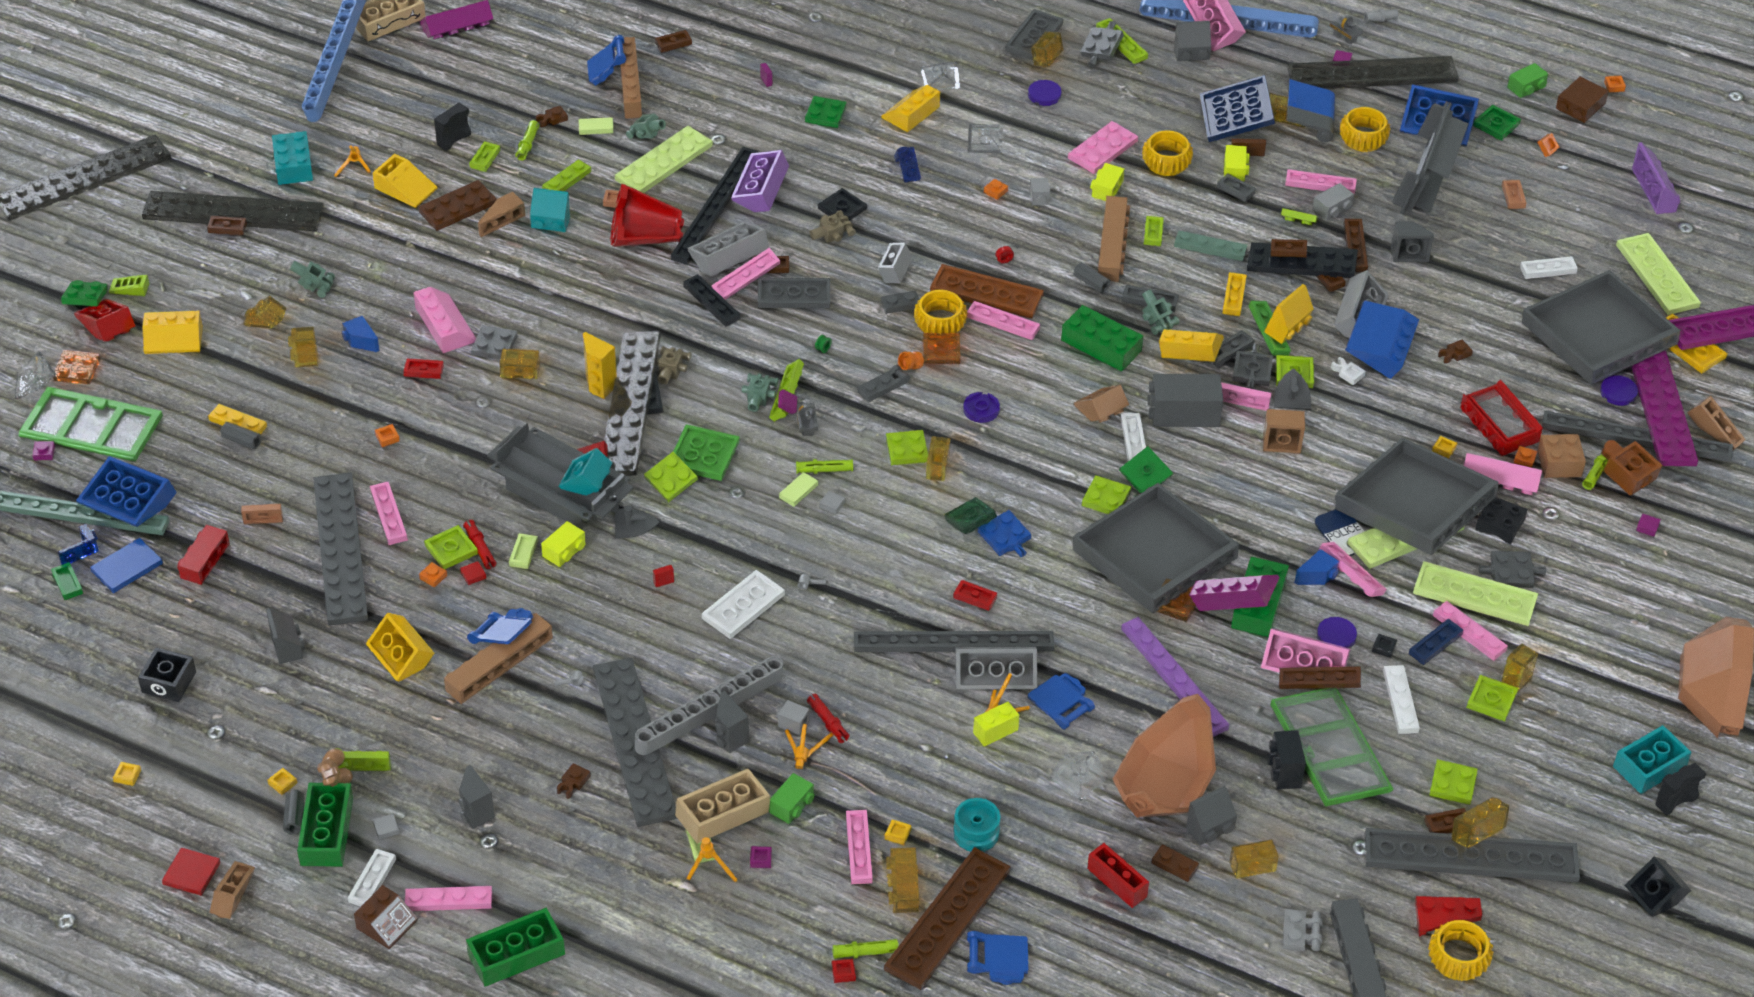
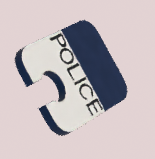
[1315,509,1365,556]

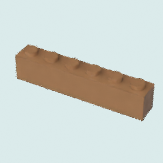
[620,37,642,119]
[1098,196,1130,282]
[444,613,553,704]

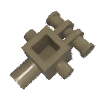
[809,210,856,243]
[654,346,692,385]

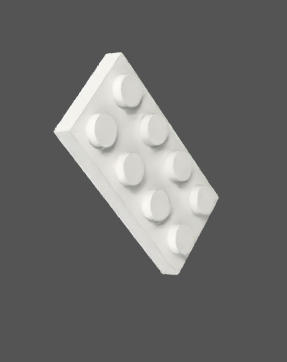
[702,570,785,639]

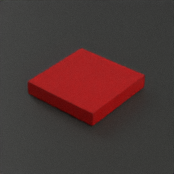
[162,847,221,896]

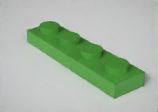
[1249,301,1291,356]

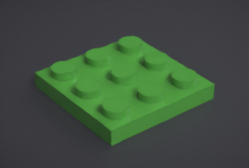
[673,424,740,481]

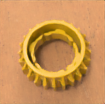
[1339,107,1391,152]
[1142,130,1193,176]
[914,290,967,338]
[1428,920,1494,981]

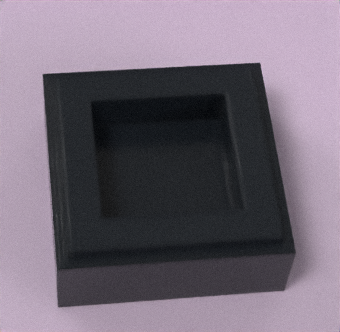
[1372,633,1397,658]

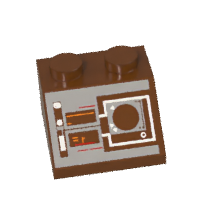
[354,885,418,950]

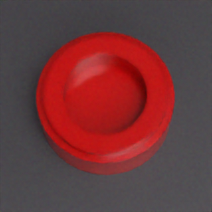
[995,246,1014,263]

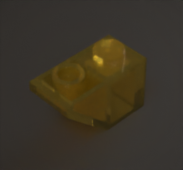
[243,295,286,329]

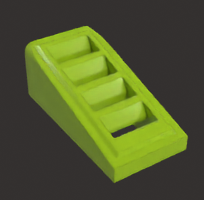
[109,275,149,296]

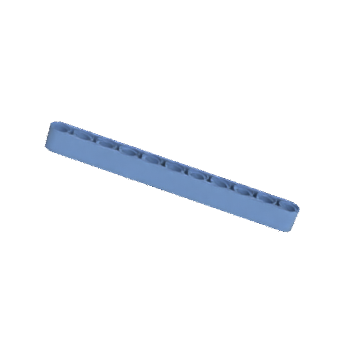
[302,0,366,122]
[1139,0,1319,38]

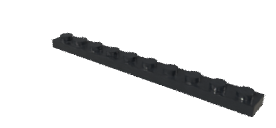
[671,147,758,265]

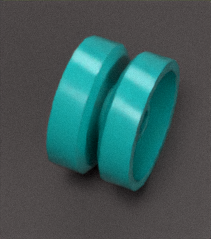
[953,798,1001,852]

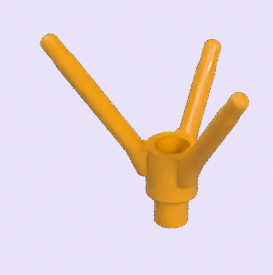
[334,145,371,177]
[985,673,1030,712]
[785,724,833,769]
[687,837,738,882]

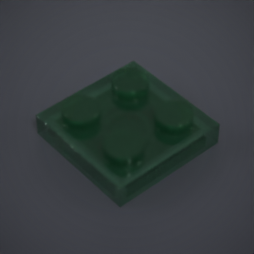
[944,497,997,534]

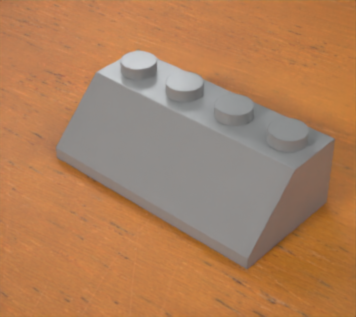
[688,221,769,276]
[1334,270,1389,338]
[955,647,1037,689]

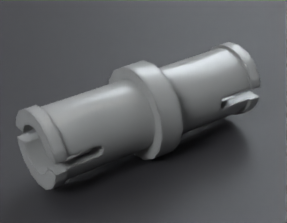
[1364,9,1398,23]

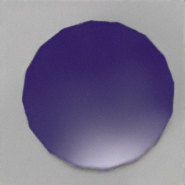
[1028,80,1062,106]
[1600,375,1638,406]
[963,392,1000,423]
[1317,617,1357,648]

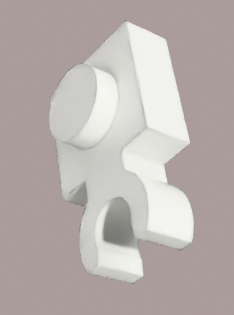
[1331,357,1366,385]

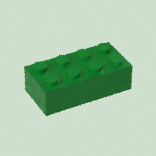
[1061,305,1144,371]
[1231,556,1289,637]
[297,782,353,867]
[466,907,565,987]

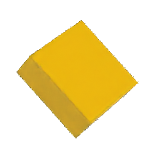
[1432,436,1457,459]
[113,762,141,786]
[267,768,298,795]
[885,819,912,845]

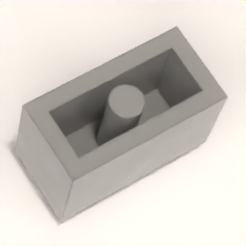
[1312,183,1354,221]
[878,243,912,283]

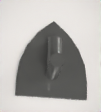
[1273,368,1311,410]
[615,505,660,539]

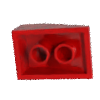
[74,299,135,342]

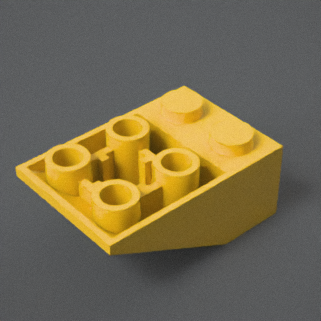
[372,153,438,208]

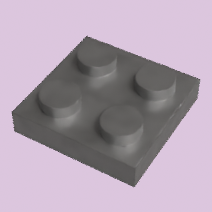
[471,325,517,361]

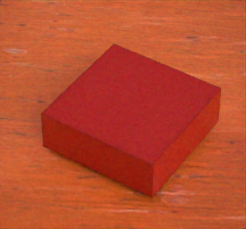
[460,561,486,585]
[653,565,674,588]
[831,959,856,983]

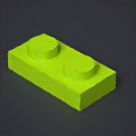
[469,141,500,172]
[1281,208,1318,226]
[1143,216,1164,246]

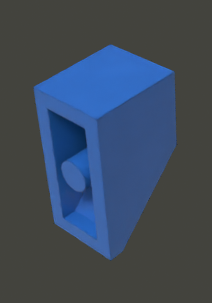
[341,316,380,352]
[1294,549,1339,585]

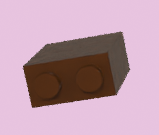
[1556,76,1609,123]

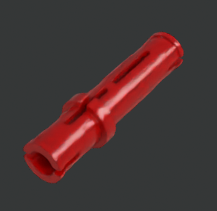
[463,520,497,569]
[807,693,850,743]

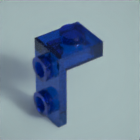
[894,147,921,183]
[58,523,99,565]

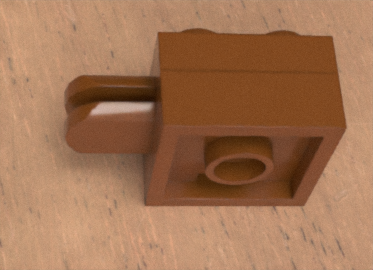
[1601,440,1663,496]

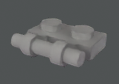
[1283,909,1323,951]

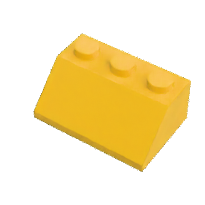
[881,85,940,132]
[1264,284,1314,344]
[143,311,203,354]
[1159,329,1224,362]
[583,332,617,399]
[366,613,435,682]

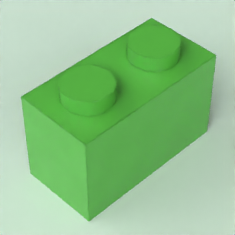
[1507,63,1548,98]
[769,773,815,824]

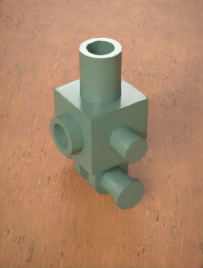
[626,113,666,139]
[289,261,335,298]
[1142,289,1179,335]
[742,373,779,412]

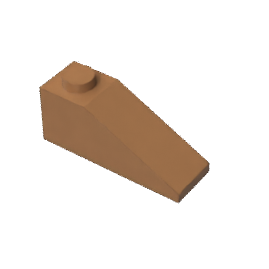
[478,191,525,237]
[1687,396,1746,450]
[209,861,255,919]

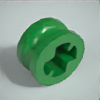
[815,334,832,353]

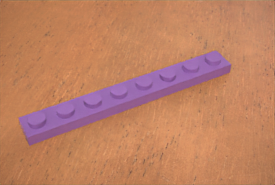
[1121,617,1229,737]

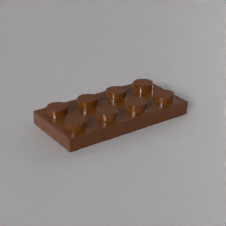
[418,180,497,231]

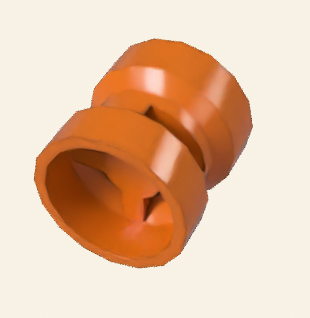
[898,351,924,370]

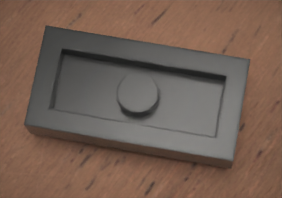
[1217,173,1256,202]
[881,291,919,314]

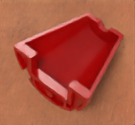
[610,184,684,247]

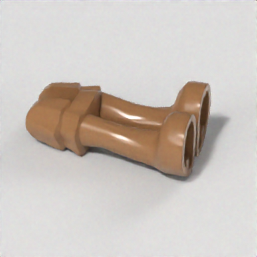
[317,748,353,787]

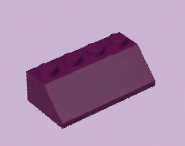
[419,0,494,40]
[1189,575,1280,611]

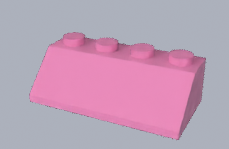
[1183,0,1246,51]
[413,287,476,353]
[1464,453,1542,495]
[1261,628,1351,689]

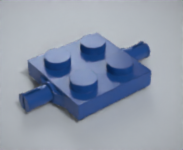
[977,510,1031,557]

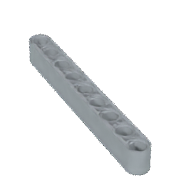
[634,656,784,755]

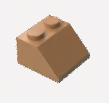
[1074,384,1129,423]

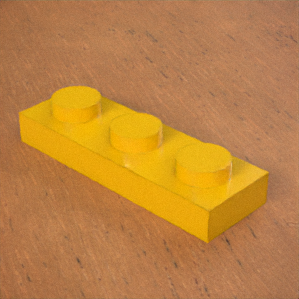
[1222,272,1247,316]
[208,404,267,434]

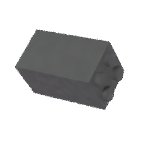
[1147,374,1223,427]

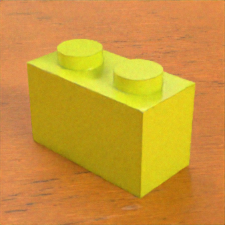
[1224,145,1249,182]
[1090,163,1125,201]
[541,521,586,567]
[973,701,1020,747]

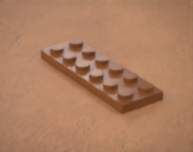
[930,264,1044,319]

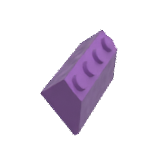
[1632,142,1680,214]
[731,150,789,212]

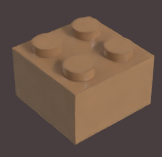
[1263,409,1305,454]
[1537,434,1586,478]

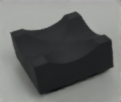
[434,103,471,151]
[1475,497,1528,544]
[1655,763,1706,816]

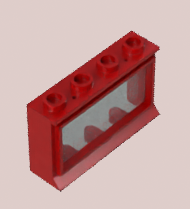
[1460,379,1543,456]

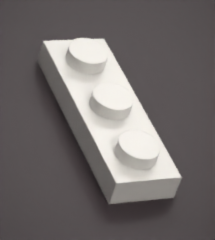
[1520,256,1578,279]
[348,849,396,907]

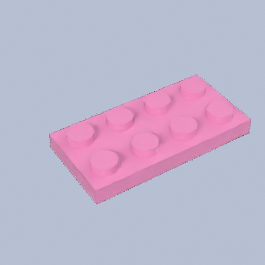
[1068,121,1138,174]

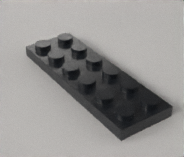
[1247,242,1358,278]

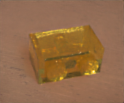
[1031,31,1063,67]
[288,327,318,367]
[499,349,540,379]
[926,436,951,481]
[1501,643,1538,693]
[1229,839,1279,879]

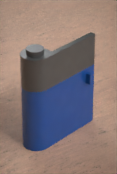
[1286,79,1335,142]

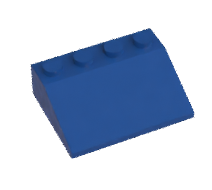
[1400,84,1479,146]
[1345,301,1419,379]
[76,456,177,527]

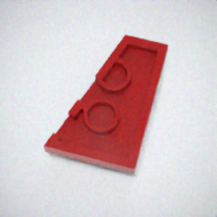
[1415,896,1482,936]

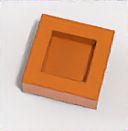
[1604,76,1626,93]
[1537,133,1560,157]
[984,179,1008,200]
[375,424,400,447]
[1513,446,1538,468]
[419,562,447,588]

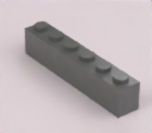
[1330,899,1389,997]

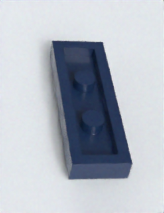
[1408,618,1464,665]

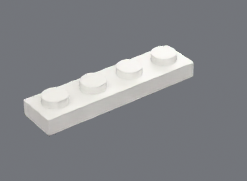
[1121,413,1146,461]
[1383,665,1420,734]

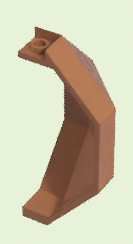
[1678,616,1754,738]
[1113,694,1216,818]

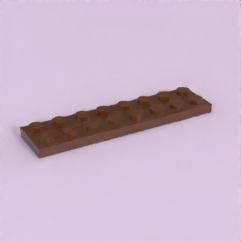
[884,847,1011,990]

